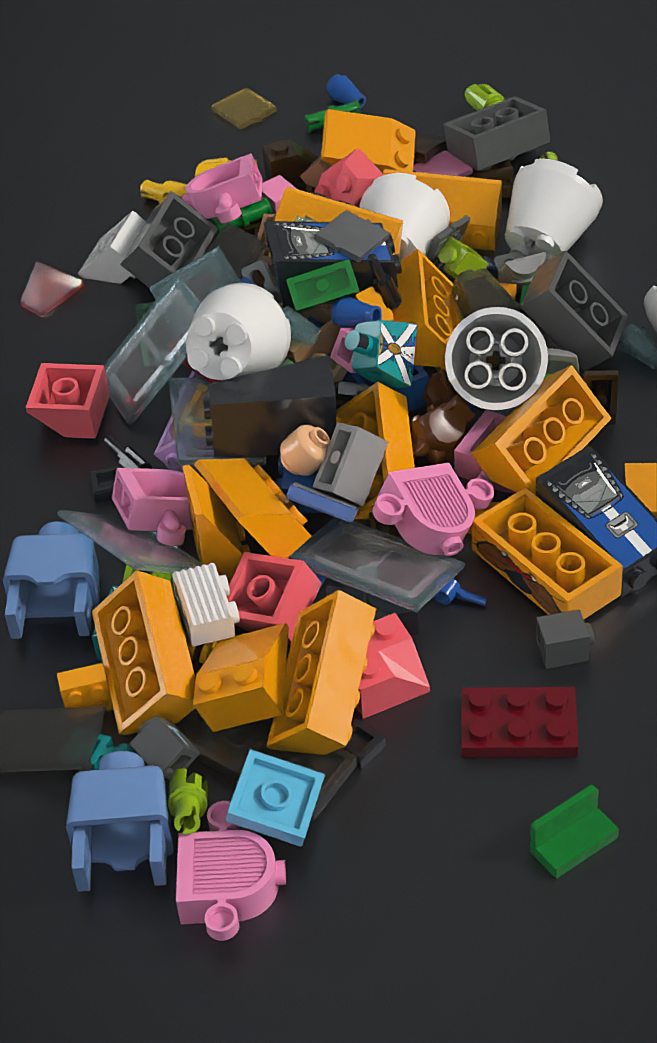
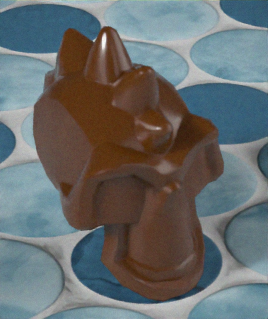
[410,368,476,465]

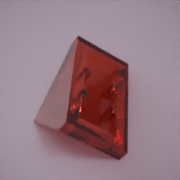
[20,262,85,317]

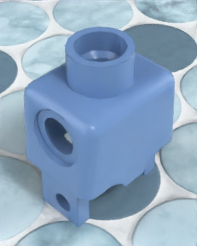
[3,521,100,639]
[66,751,174,892]

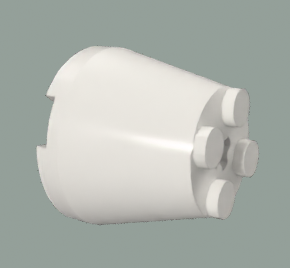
[505,159,603,262]
[359,173,450,261]
[186,283,291,381]
[445,307,548,410]

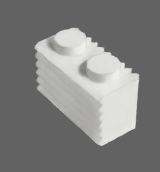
[172,563,240,647]

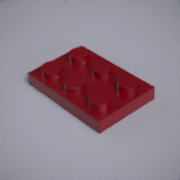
[461,687,578,757]

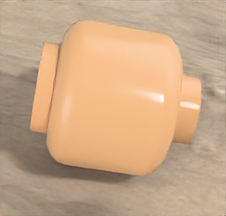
[280,425,330,476]

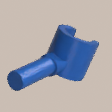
[434,577,487,607]

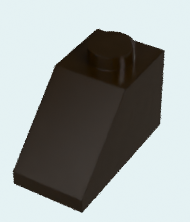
[262,140,318,185]
[582,370,619,425]

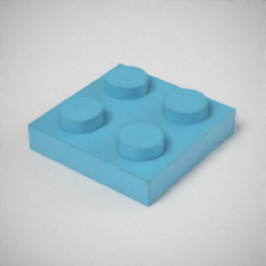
[225,749,325,847]

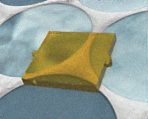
[212,88,276,129]

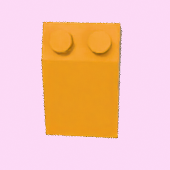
[321,109,415,173]
[182,465,250,584]
[193,623,289,732]

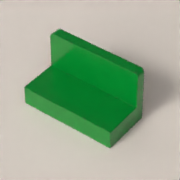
[286,259,360,313]
[530,784,619,879]

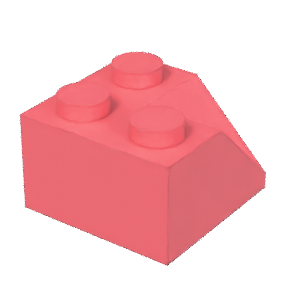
[314,149,383,207]
[25,363,110,439]
[226,552,322,645]
[356,613,430,719]

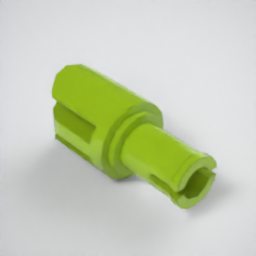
[465,84,505,111]
[168,768,208,835]

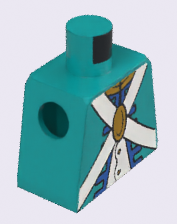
[345,320,417,389]

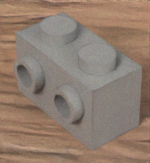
[312,422,388,506]

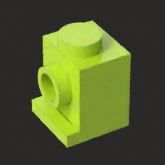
[436,236,489,282]

